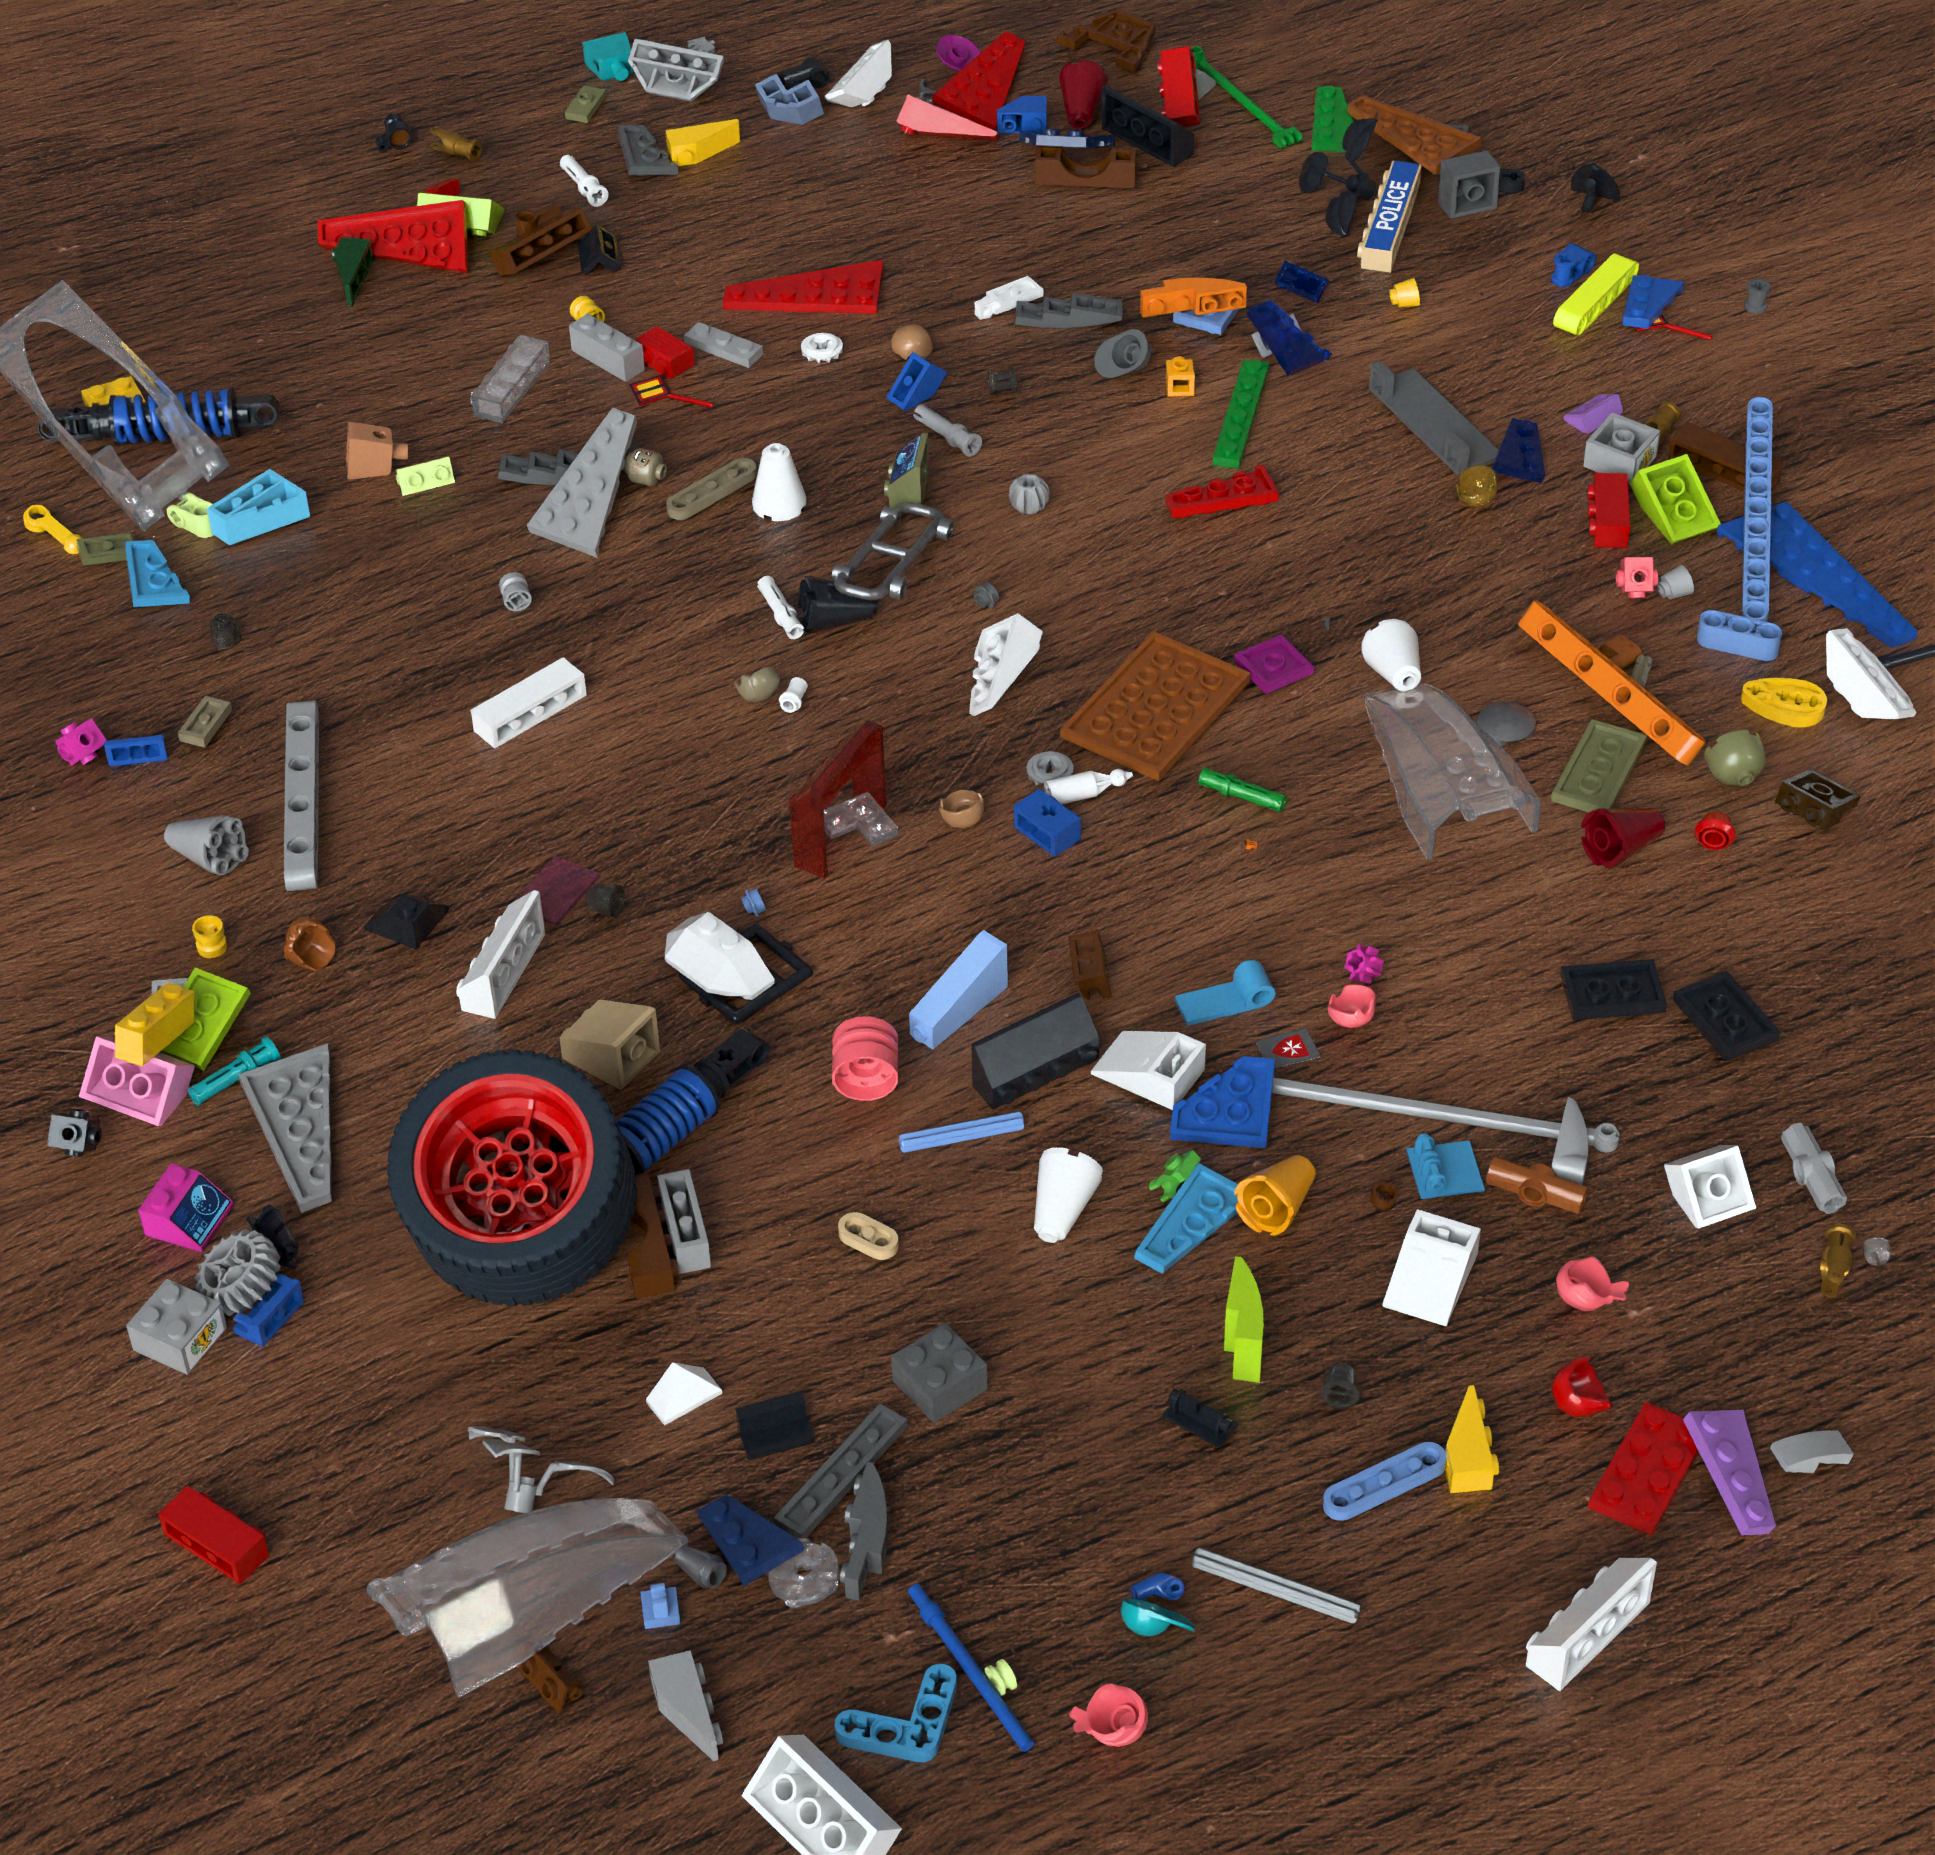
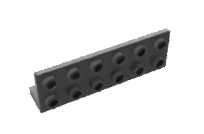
[1369,360,1503,477]

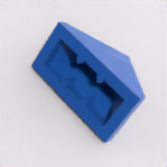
[104,735,168,766]

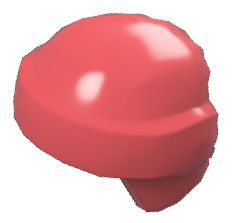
[1556,1256,1629,1312]
[1069,1684,1148,1747]

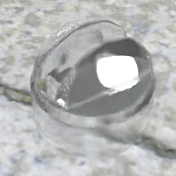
[1863,1238,1891,1266]

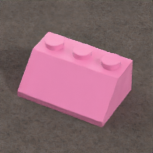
[79,1036,195,1126]

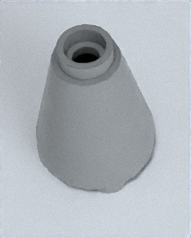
[164,815,249,875]

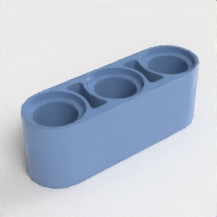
[1697,610,1782,661]

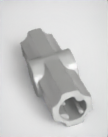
[1781,1123,1847,1214]

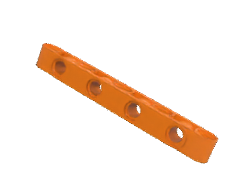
[1517,600,1706,766]

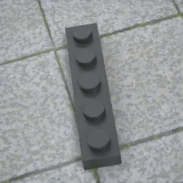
[774,1404,908,1542]

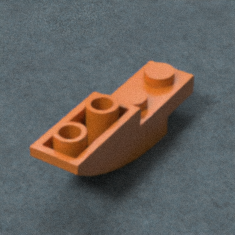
[1140,278,1247,317]

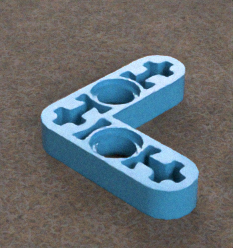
[834,1664,957,1762]

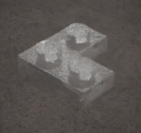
[816,792,898,846]

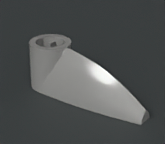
[1551,1097,1588,1185]

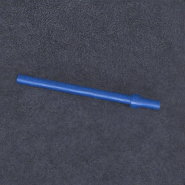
[908,1584,1034,1752]

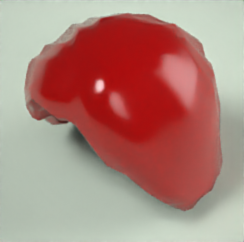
[1551,1356,1613,1417]

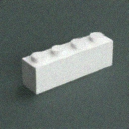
[471,658,587,749]

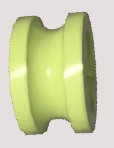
[985,1659,1017,1696]

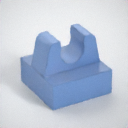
[640,1583,680,1629]

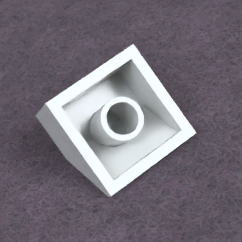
[1664,1145,1756,1228]

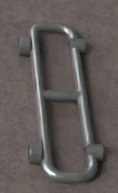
[832,502,954,600]

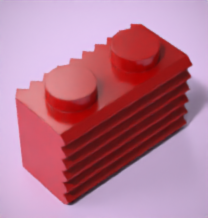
[635,325,695,380]

